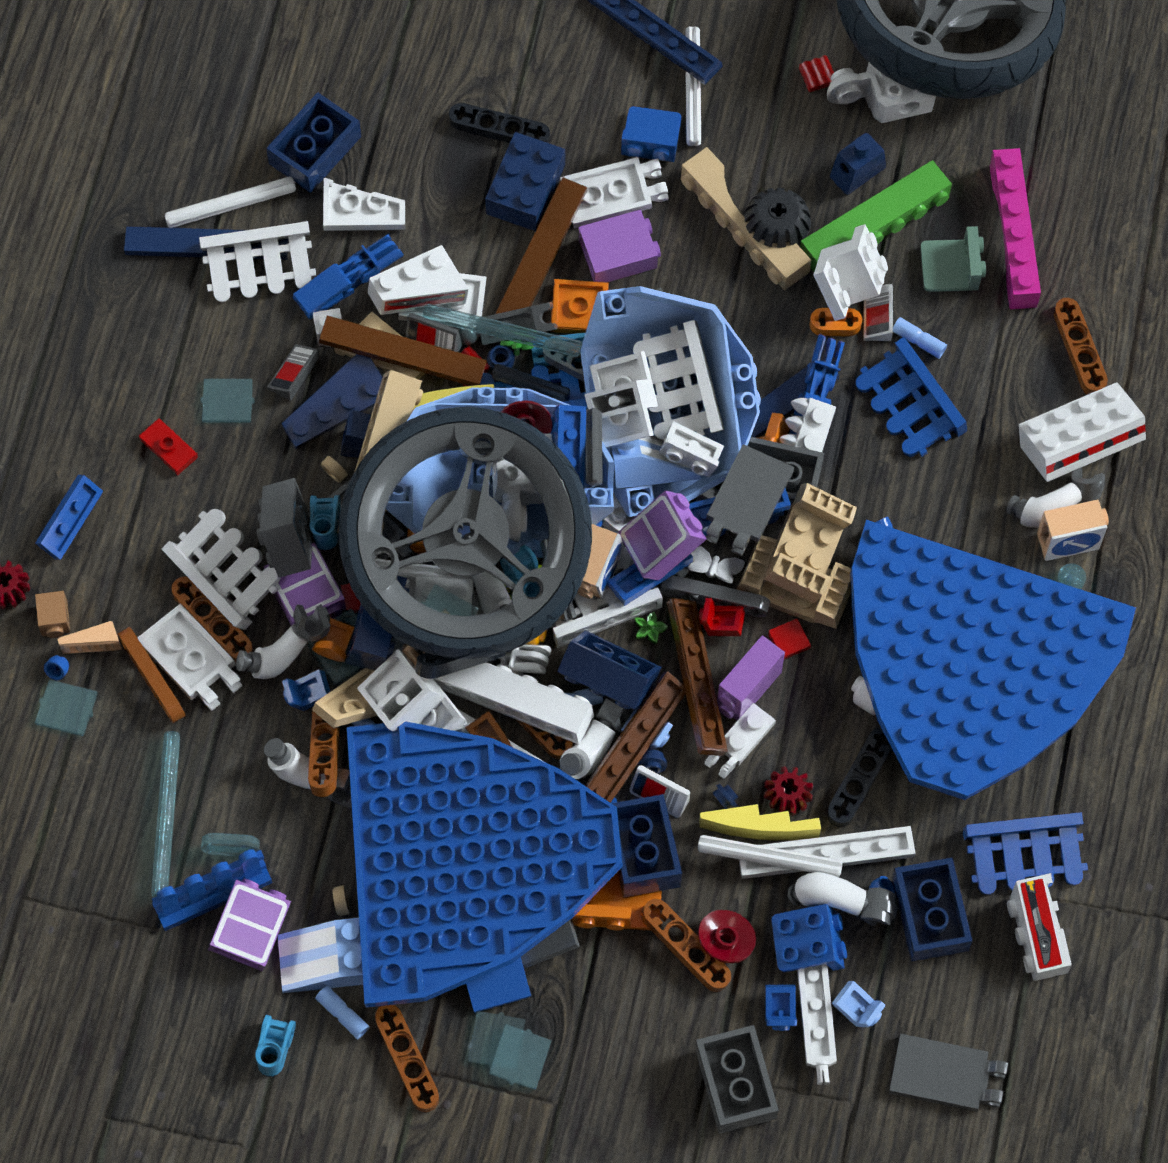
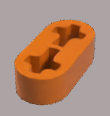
[809,308,862,336]

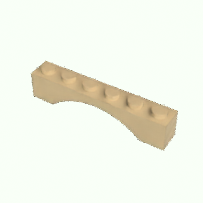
[681,147,811,290]

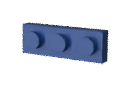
[35,475,103,560]
[608,553,693,606]

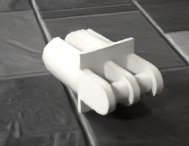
[499,644,551,676]

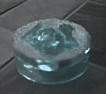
[1057,563,1086,589]

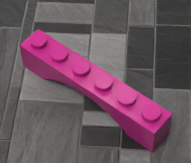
[990,148,1041,310]

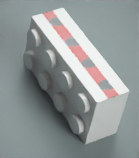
[1019,382,1146,482]

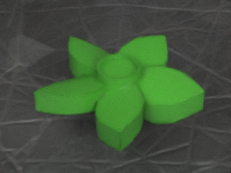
[500,339,534,356]
[634,612,668,644]

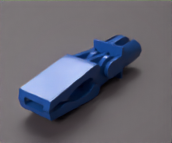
[293,234,404,319]
[789,334,845,434]

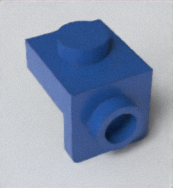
[282,670,331,711]
[765,985,797,1031]

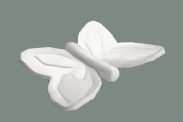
[688,546,745,583]

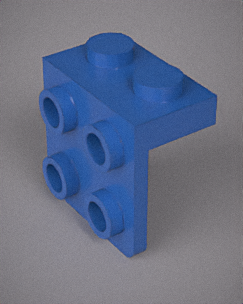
[621,106,681,162]
[772,904,847,972]

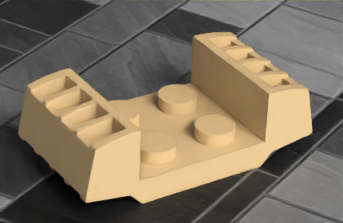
[764,483,857,603]
[736,535,851,628]

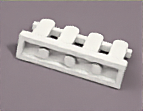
[199,221,316,302]
[633,320,724,440]
[162,509,281,630]
[550,547,662,648]

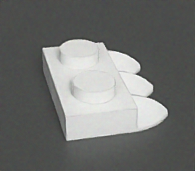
[779,398,836,452]

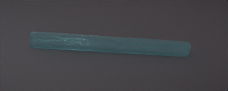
[423,303,582,357]
[151,731,180,897]

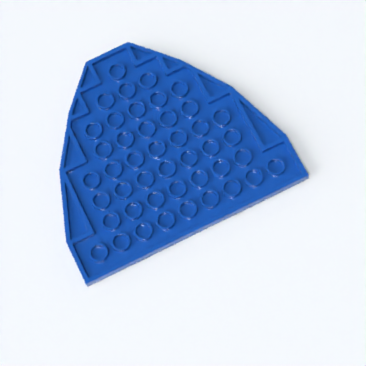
[850,520,1136,800]
[347,721,623,1008]

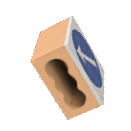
[1037,500,1109,561]
[577,524,625,599]

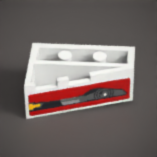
[368,245,468,315]
[1007,873,1071,981]

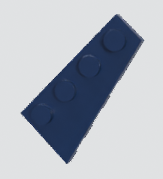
[282,354,382,449]

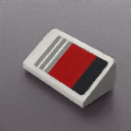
[864,284,893,341]
[630,765,690,818]

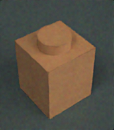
[35,591,70,638]

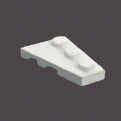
[323,178,405,231]

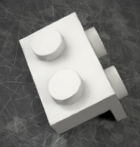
[659,422,724,478]

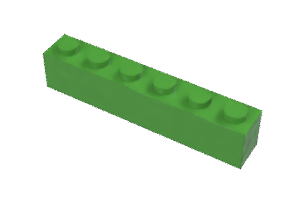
[800,160,952,272]

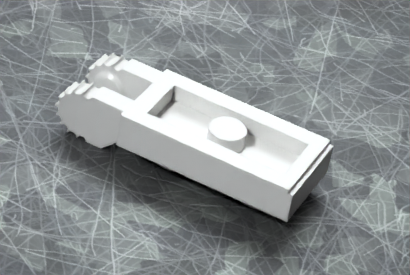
[705,703,776,779]

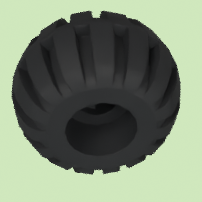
[744,188,811,248]

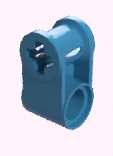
[310,495,341,550]
[500,545,540,597]
[255,1015,296,1076]

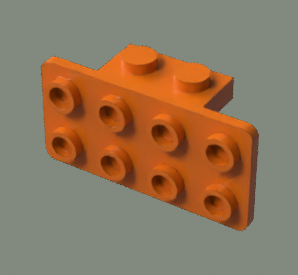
[572,872,662,930]

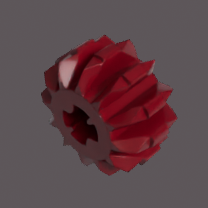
[0,560,31,610]
[764,766,813,816]

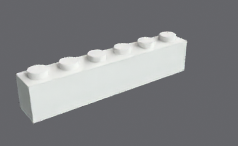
[434,662,594,744]

